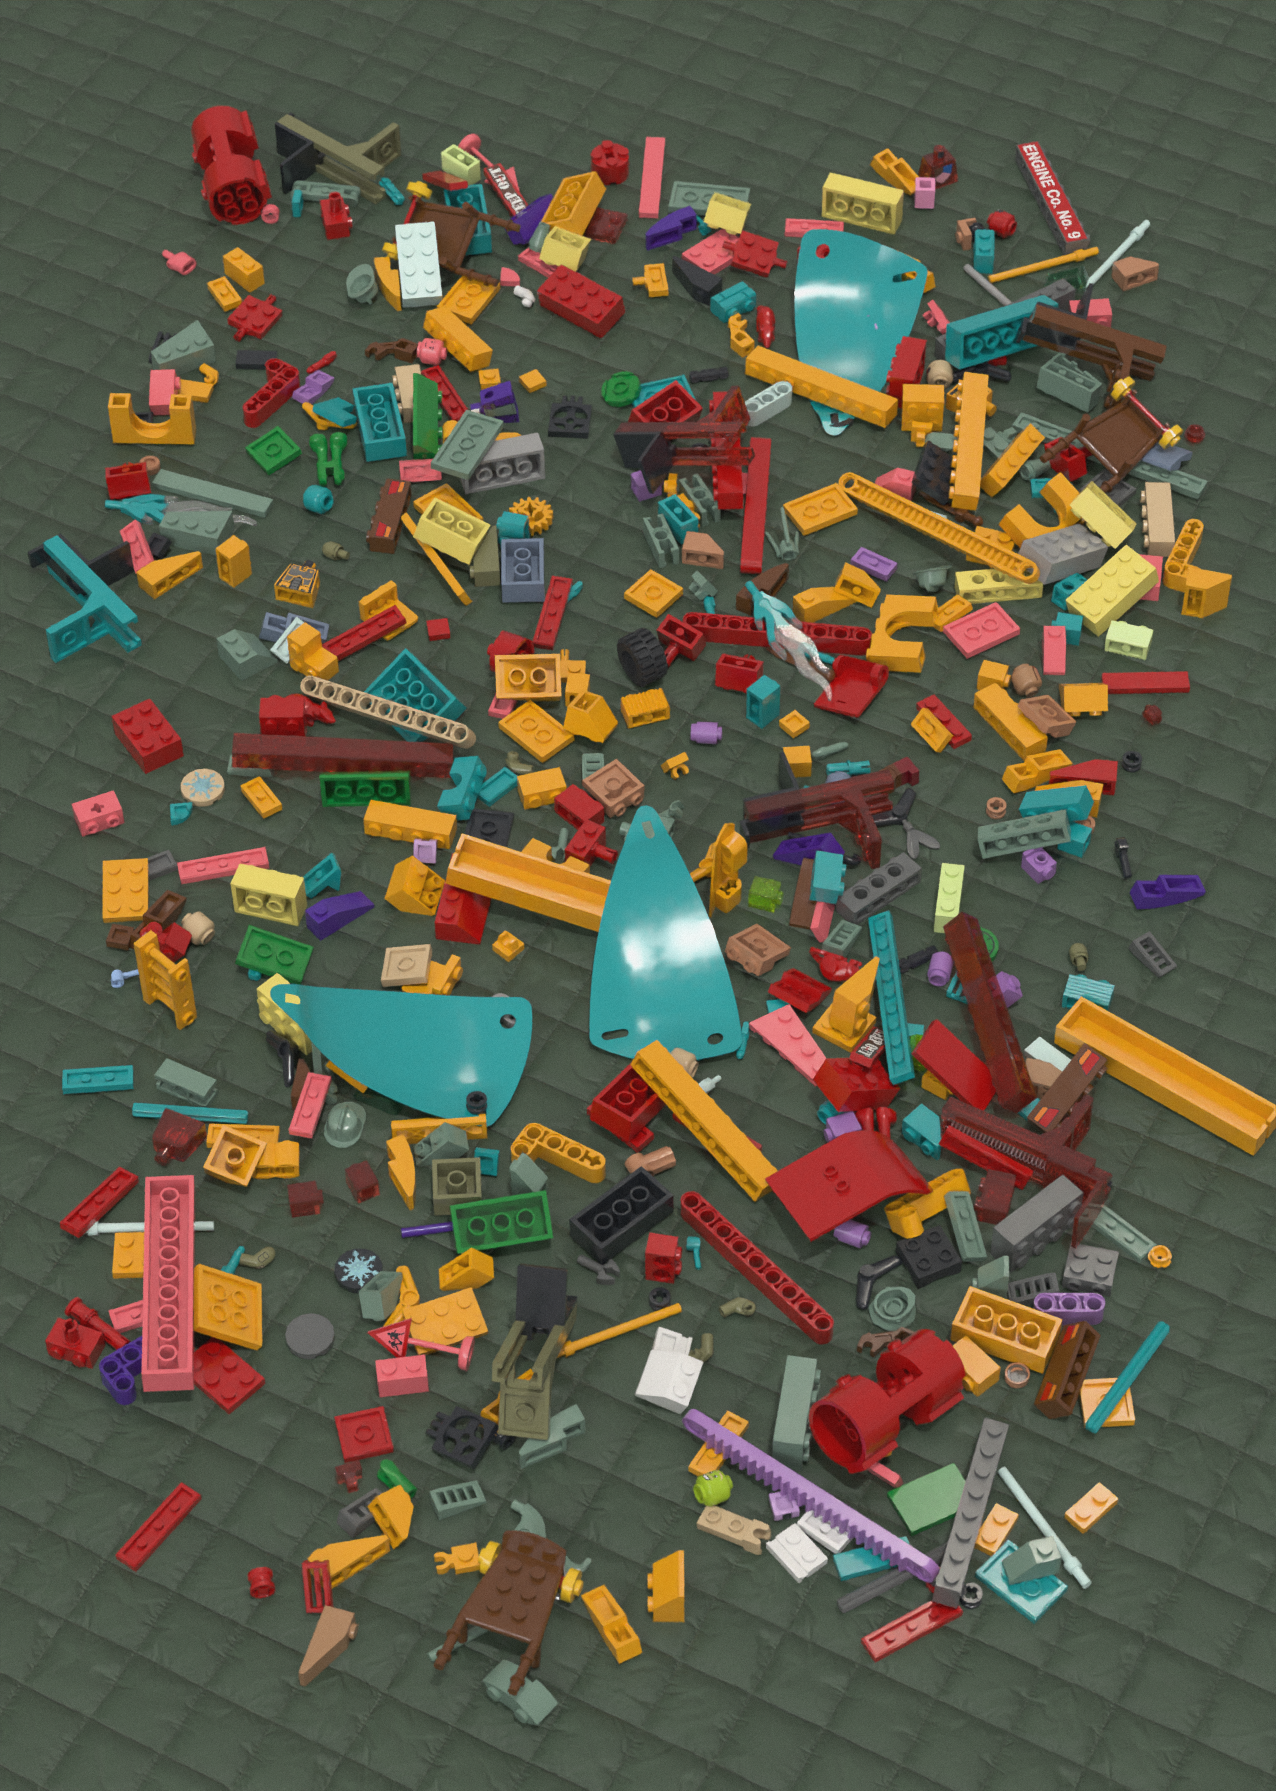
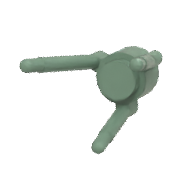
[765,507,799,561]

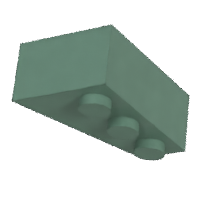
[151,320,216,376]
[1036,352,1102,412]
[159,511,235,556]

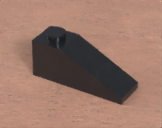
[672,255,723,306]

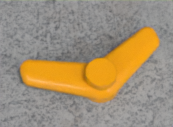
[302,402,357,430]
[690,842,715,882]
[383,1266,420,1327]

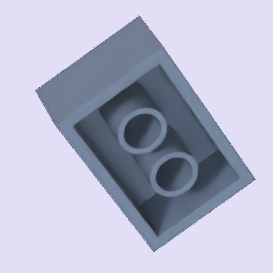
[501,538,545,602]

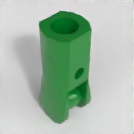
[377,1459,417,1499]

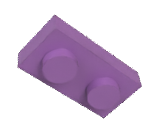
[850,547,897,582]

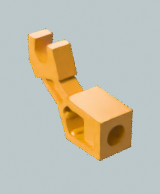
[728,313,755,358]

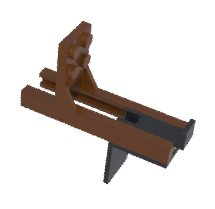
[1016,283,1166,411]

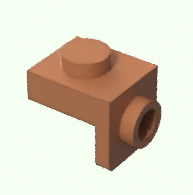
[955,218,977,251]

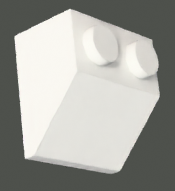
[635,1350,703,1414]

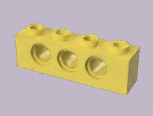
[954,569,1043,604]

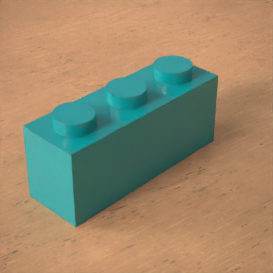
[1019,785,1094,821]

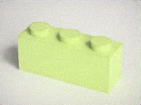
[934,863,964,934]

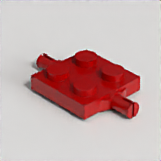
[722,230,787,278]
[228,294,282,342]

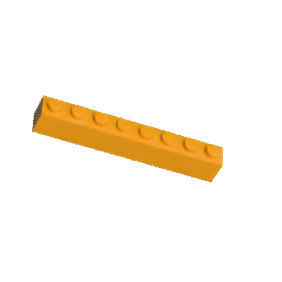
[745,346,898,428]
[948,372,988,511]
[630,1040,778,1202]

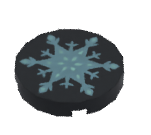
[335,1248,383,1293]

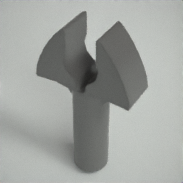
[577,1254,620,1285]

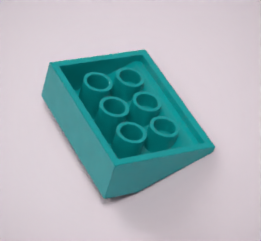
[364,648,467,747]

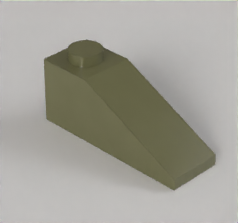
[470,526,500,587]

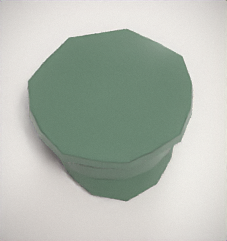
[868,1287,916,1332]

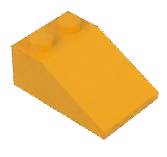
[495,654,561,701]
[829,957,880,1038]

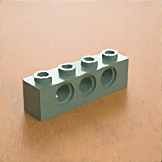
[978,809,1071,859]

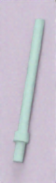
[1081,220,1151,291]
[85,1221,214,1235]
[998,1467,1092,1589]

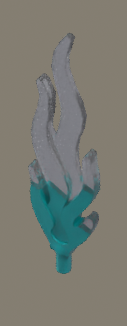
[105,494,257,526]
[745,581,832,701]

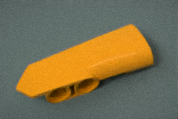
[709,823,747,918]

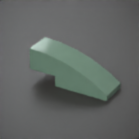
[519,1404,586,1469]

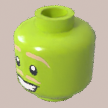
[693,1470,733,1507]

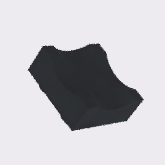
[896,1225,962,1289]

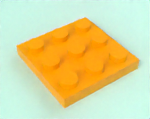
[193,1264,262,1350]

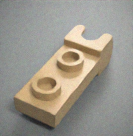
[697,1506,771,1555]

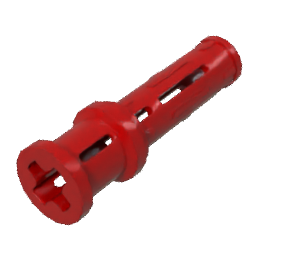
[65,1297,131,1350]

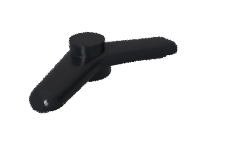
[953,361,1012,382]
[863,788,916,828]
[266,1030,299,1087]
[856,1255,903,1310]

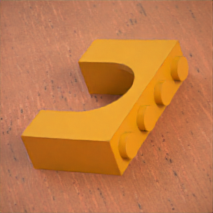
[108,393,196,444]
[998,472,1087,548]
[866,595,939,673]

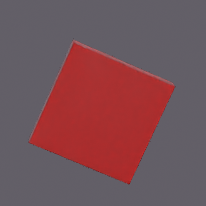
[334,1406,394,1463]

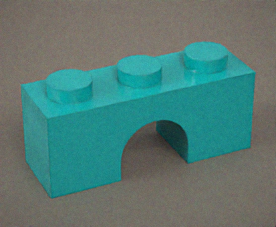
[437,756,487,820]

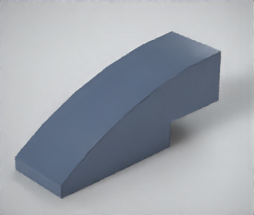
[259,612,329,643]

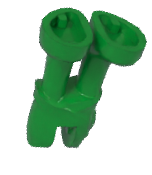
[309,432,348,487]

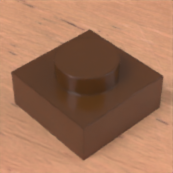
[106,924,135,950]

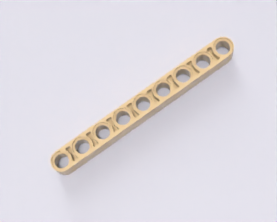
[300,676,476,748]

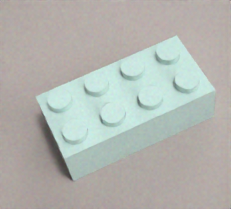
[395,222,442,308]

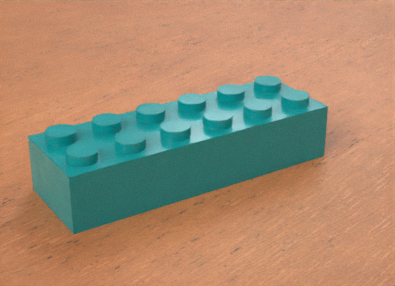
[945,295,1058,369]

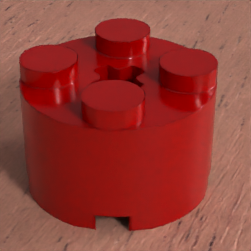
[591,140,629,186]
[487,630,534,672]

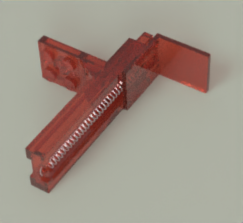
[940,1094,1112,1249]

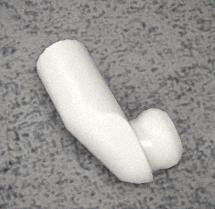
[514,285,535,308]

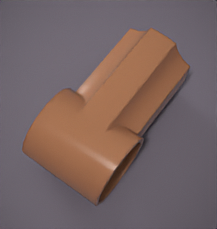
[625,1146,676,1177]

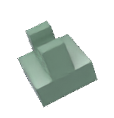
[689,570,718,600]

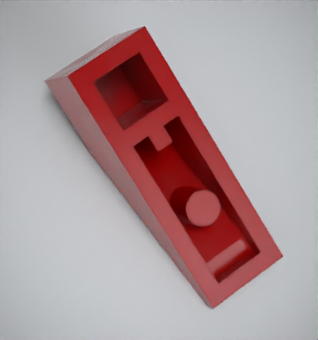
[1049,759,1118,795]

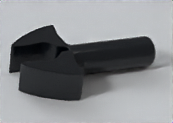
[1114,837,1132,879]

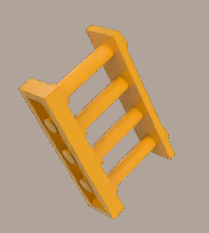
[133,930,197,1030]

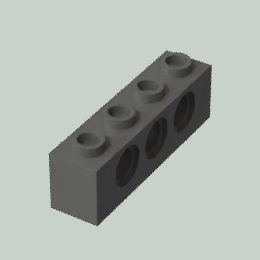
[836,852,922,925]

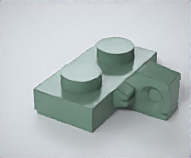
[984,427,1017,461]

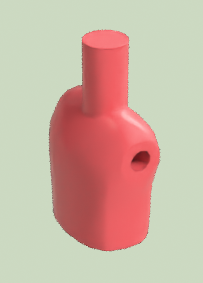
[162,250,197,275]

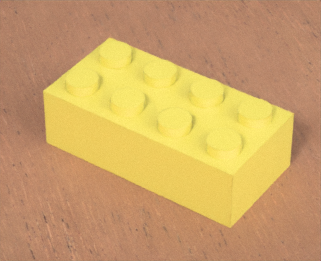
[822,173,904,235]
[1066,545,1159,637]

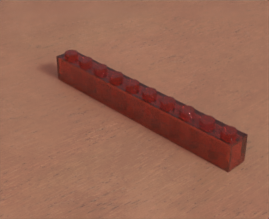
[232,733,453,778]
[943,911,1037,1113]

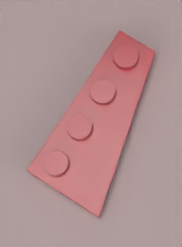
[749,1004,827,1087]

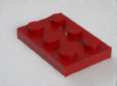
[194,1337,265,1414]

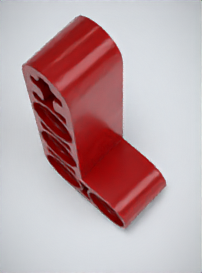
[243,358,300,428]

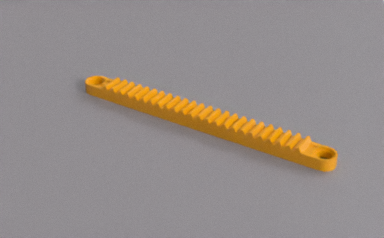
[838,472,1040,584]

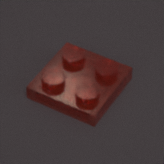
[583,207,627,244]

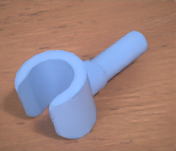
[111,969,139,988]

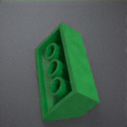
[413,373,442,460]
[319,771,411,807]

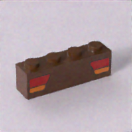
[366,478,412,554]
[1027,1043,1108,1138]
[1034,1320,1101,1419]

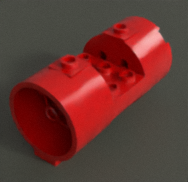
[191,106,272,225]
[809,1329,966,1474]

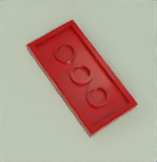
[911,1019,1002,1116]

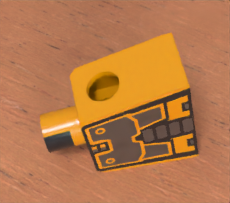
[274,560,320,608]

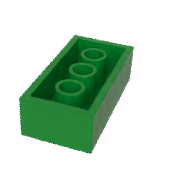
[449,1190,553,1254]

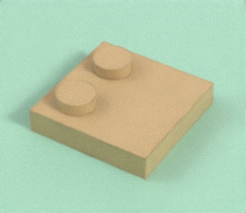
[381,944,432,987]

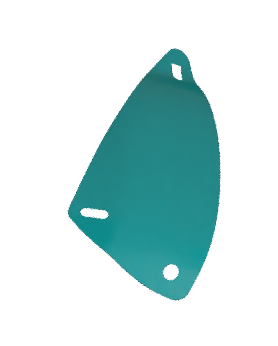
[795,229,928,435]
[589,805,742,1060]
[270,984,532,1126]

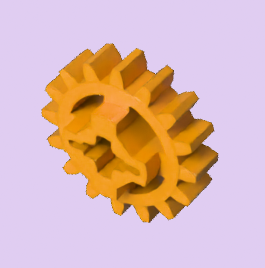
[509,497,553,536]

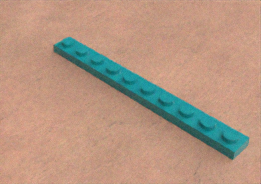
[868,910,915,1085]

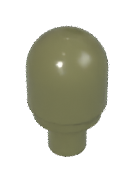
[322,541,350,560]
[1069,943,1089,971]

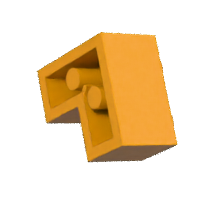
[287,622,339,681]

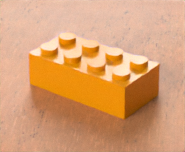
[541,171,606,236]
[951,1286,1062,1374]

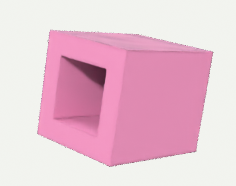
[915,178,935,209]

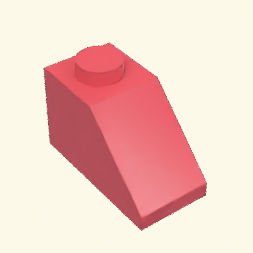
[875,468,916,501]
[1042,626,1066,675]

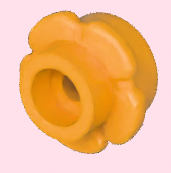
[1148,1245,1172,1268]

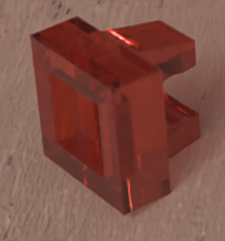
[335,1460,362,1493]

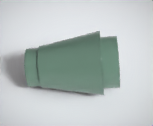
[529,222,550,253]
[1019,459,1050,480]

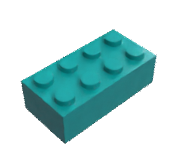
[444,184,492,255]
[352,383,407,462]

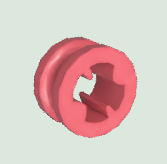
[262,204,280,224]

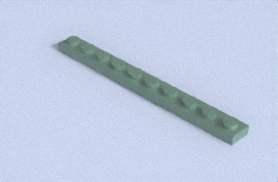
[1012,412,1208,500]

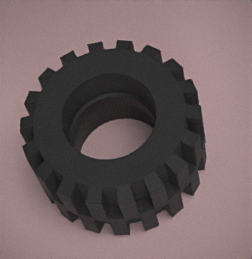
[617,627,668,687]

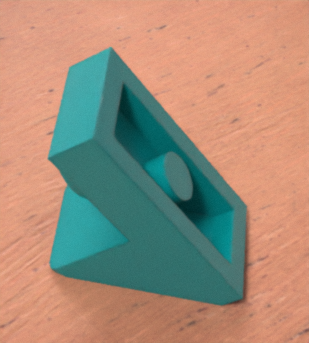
[303,853,341,899]

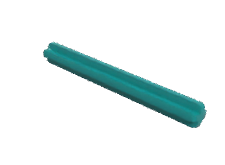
[132,1103,249,1124]

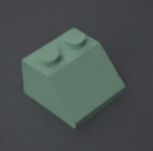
[216,629,277,681]

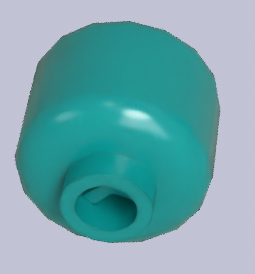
[303,485,334,514]

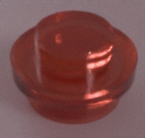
[1184,424,1205,443]
[1142,704,1162,725]

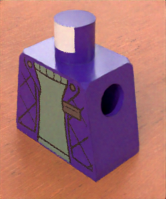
[470,381,520,423]

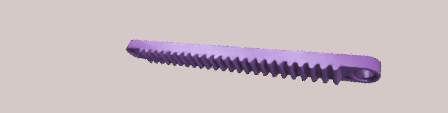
[682,1409,940,1583]

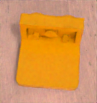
[359,580,418,640]
[402,954,463,995]

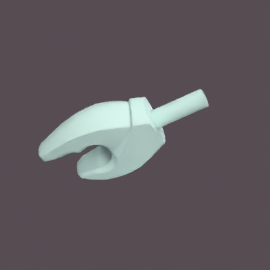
[699,1075,721,1094]

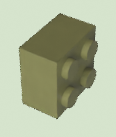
[432,1157,482,1216]

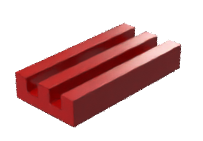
[302,1560,333,1613]

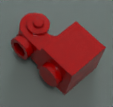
[140,922,192,963]

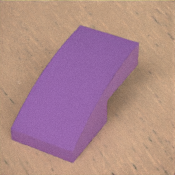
[292,370,334,404]

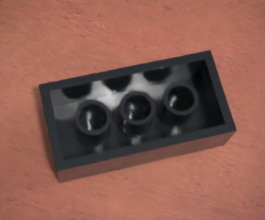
[569,1166,674,1265]

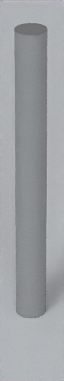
[964,264,1012,306]

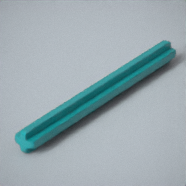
[1085,1321,1170,1433]

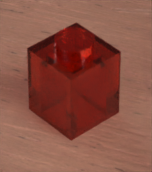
[345,1160,380,1204]
[287,1181,324,1218]

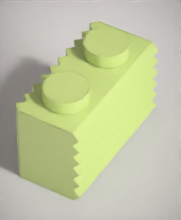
[441,144,481,185]
[1104,620,1153,660]

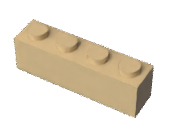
[1140,482,1175,557]

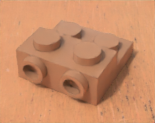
[1017,695,1076,738]
[582,759,644,818]
[724,924,791,976]

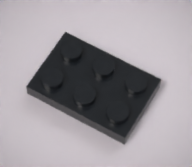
[911,440,955,506]

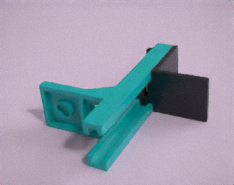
[28,533,142,663]

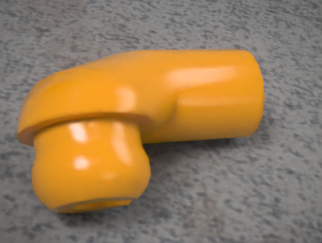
[199,363,219,386]

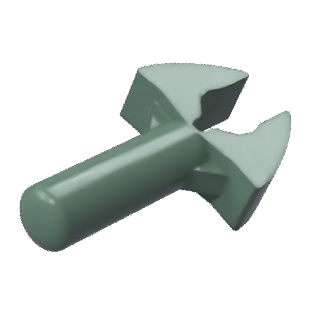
[552,828,569,863]

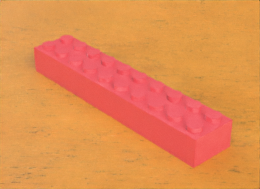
[142,1175,195,1392]

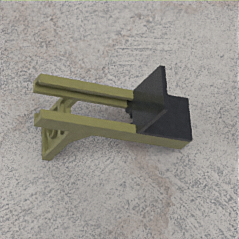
[274,112,401,204]
[492,1263,578,1440]

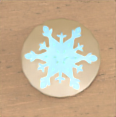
[181,769,225,807]

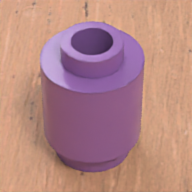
[691,722,722,744]
[927,952,954,986]
[834,1219,871,1248]

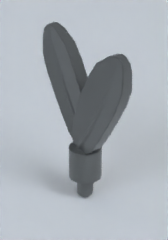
[902,819,940,860]

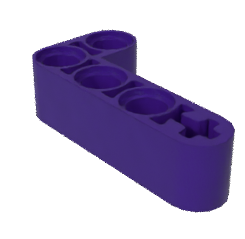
[99,1336,142,1405]

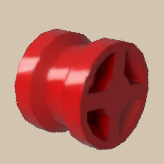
[247,1567,276,1598]

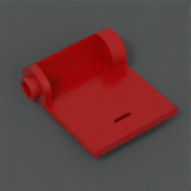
[814,655,889,718]

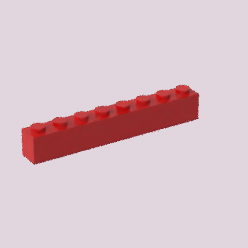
[709,391,743,509]

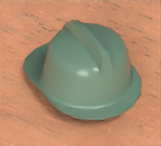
[346,264,378,304]
[912,565,953,592]
[324,1102,366,1148]

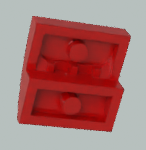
[768,968,832,1013]

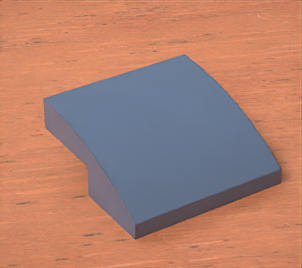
[1141,442,1193,471]

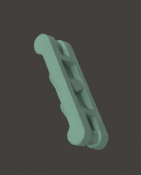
[290,181,361,207]

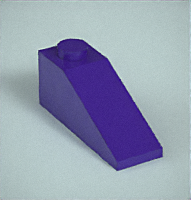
[505,193,553,245]
[773,832,845,865]
[305,891,375,941]

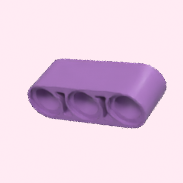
[1033,1293,1105,1325]

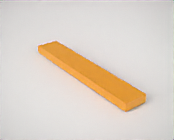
[401,512,472,606]

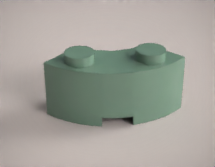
[482,1659,558,1725]

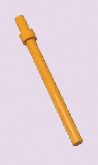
[988,247,1099,283]
[557,1303,682,1358]

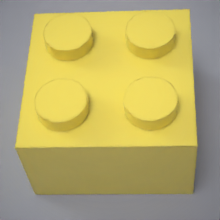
[704,192,751,235]
[539,226,591,272]

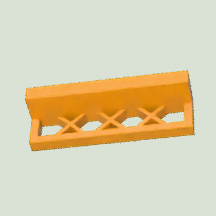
[391,1114,487,1144]

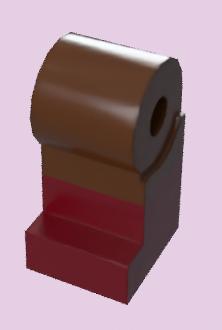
[877,756,919,794]

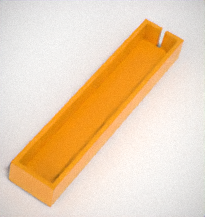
[446,834,611,932]
[1054,996,1276,1156]

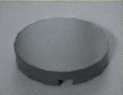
[285,1313,335,1359]

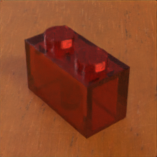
[974,1169,1016,1225]

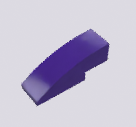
[645,206,697,250]
[1129,875,1206,909]

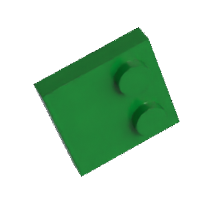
[245,426,302,475]

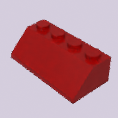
[435,853,492,945]

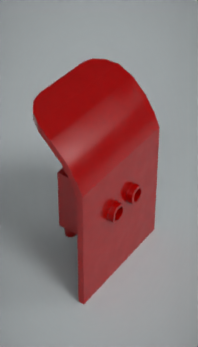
[765,1130,933,1241]

